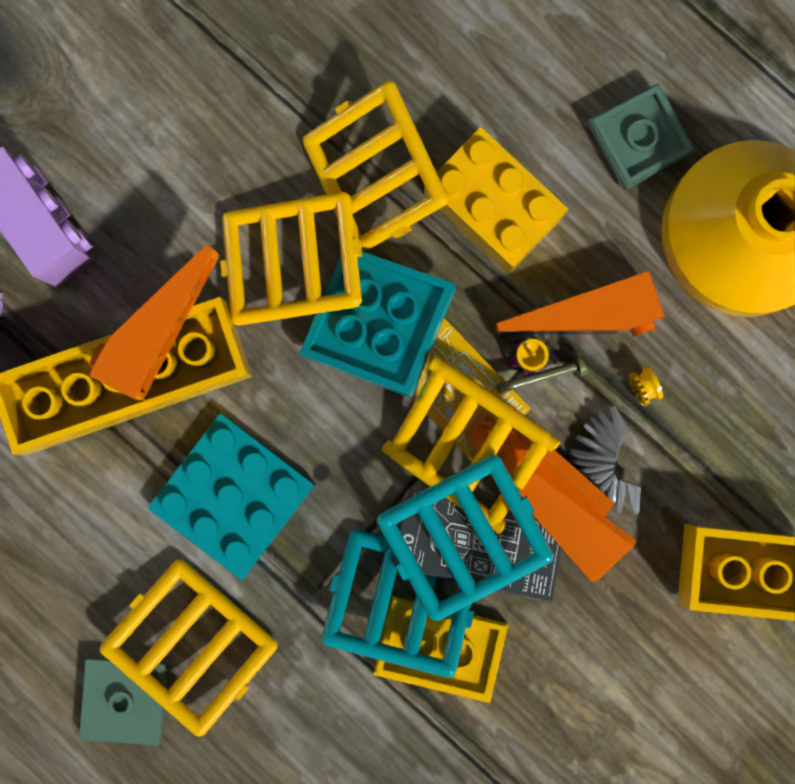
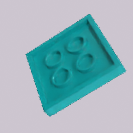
[299,252,456,398]
[148,413,316,581]

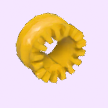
[629,366,663,407]

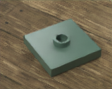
[587,83,696,191]
[79,656,168,746]

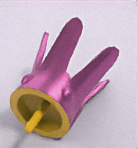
[507,339,549,376]

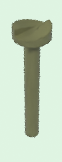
[496,353,588,394]

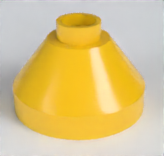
[661,140,795,317]

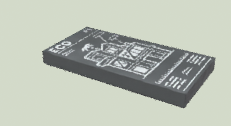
[392,488,561,604]

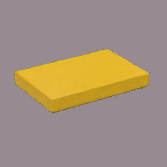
[373,595,508,703]

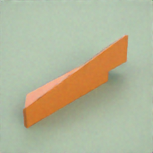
[465,411,637,582]

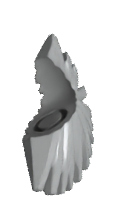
[570,406,641,514]

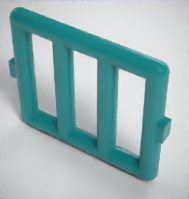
[377,454,554,621]
[321,529,474,678]

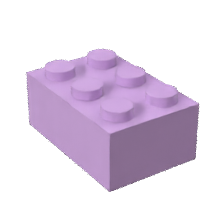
[0,146,96,288]

